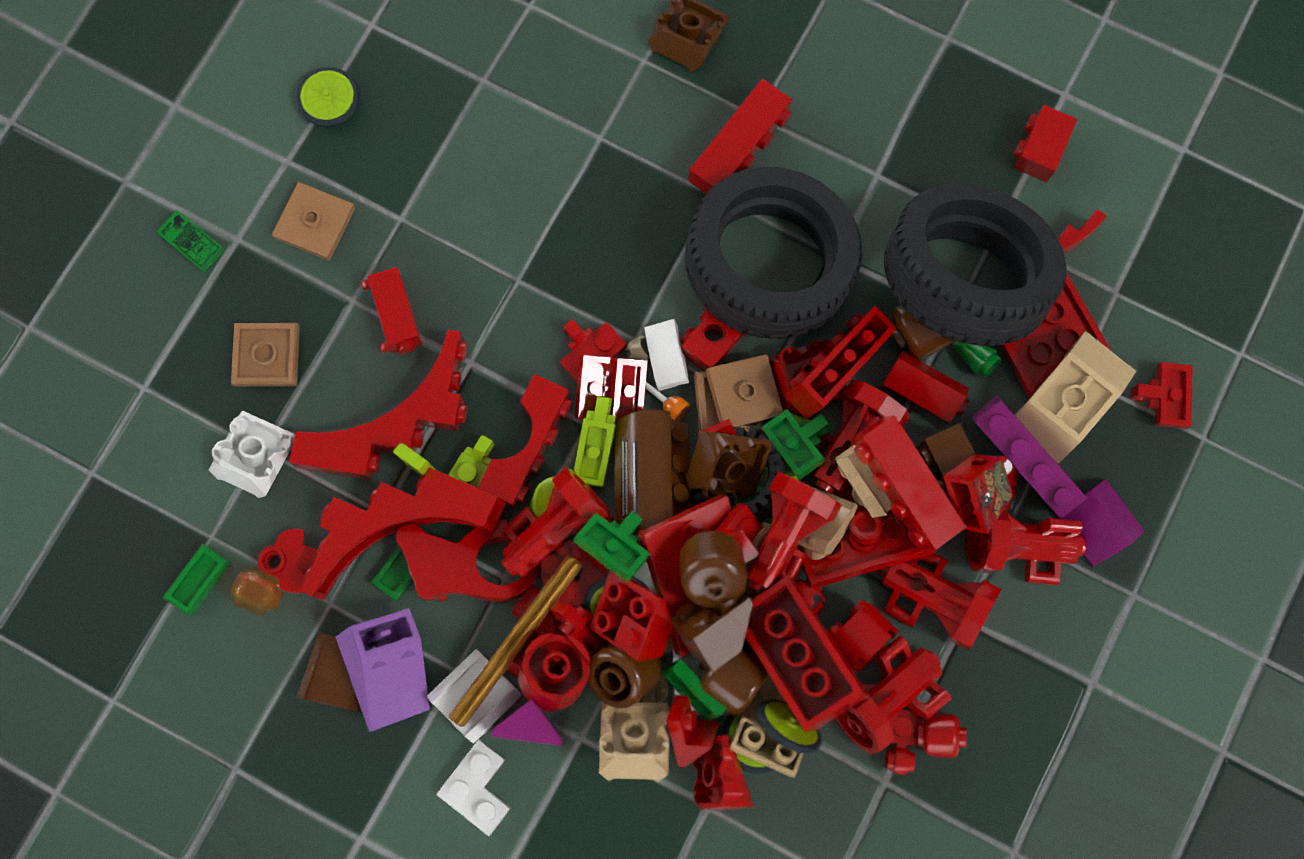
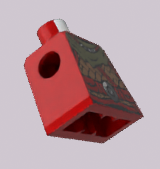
[944,454,1012,534]

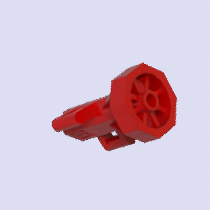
[811,379,910,494]
[501,466,615,577]
[747,471,842,593]
[965,509,1086,585]
[880,553,1002,651]
[834,636,951,755]

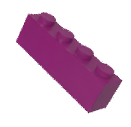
[972,395,1087,519]

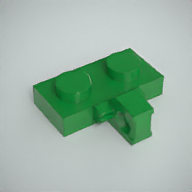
[761,409,832,480]
[573,511,650,583]

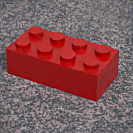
[745,576,870,733]

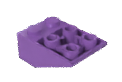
[336,608,430,732]

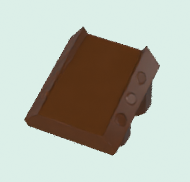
[648,0,729,72]
[685,431,772,499]
[297,633,362,712]

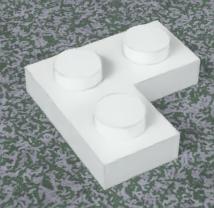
[436,739,511,836]

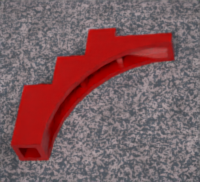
[289,329,468,481]
[300,467,506,600]

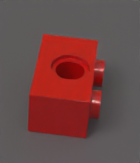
[680,308,745,372]

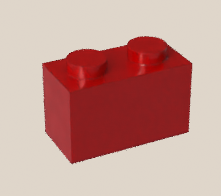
[1013,105,1078,183]

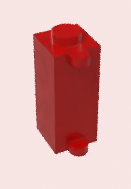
[361,267,423,354]
[883,351,970,423]

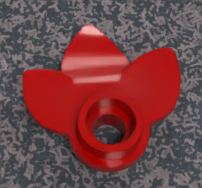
[257,529,318,593]

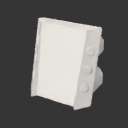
[209,411,295,498]
[427,649,523,744]

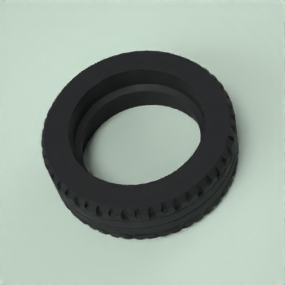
[685,167,862,339]
[883,184,1067,346]

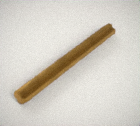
[449,556,582,727]

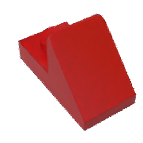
[715,504,763,563]
[667,695,719,767]

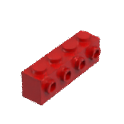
[688,78,792,194]
[784,305,897,419]
[851,415,966,550]

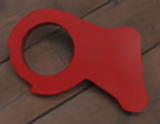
[395,520,541,603]

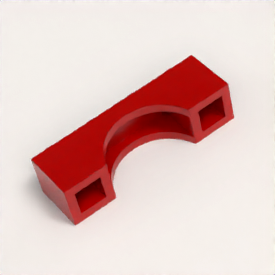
[477,374,573,509]

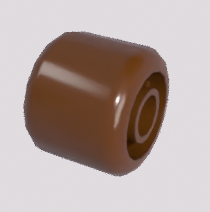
[891,305,955,360]
[679,531,747,608]
[588,642,662,709]
[698,646,767,716]

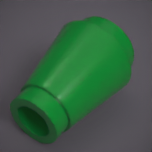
[953,341,1001,378]

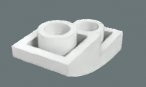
[645,319,689,391]

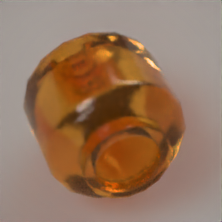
[230,568,283,616]

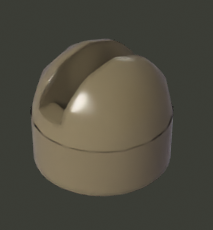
[625,335,650,360]

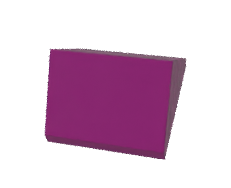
[1054,479,1145,567]
[491,699,565,746]

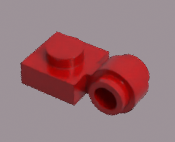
[885,710,920,775]

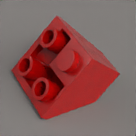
[589,570,673,661]

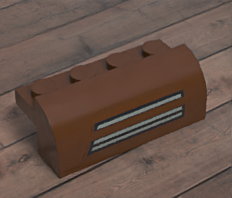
[615,410,691,547]

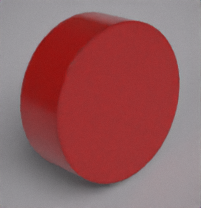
[849,510,882,545]

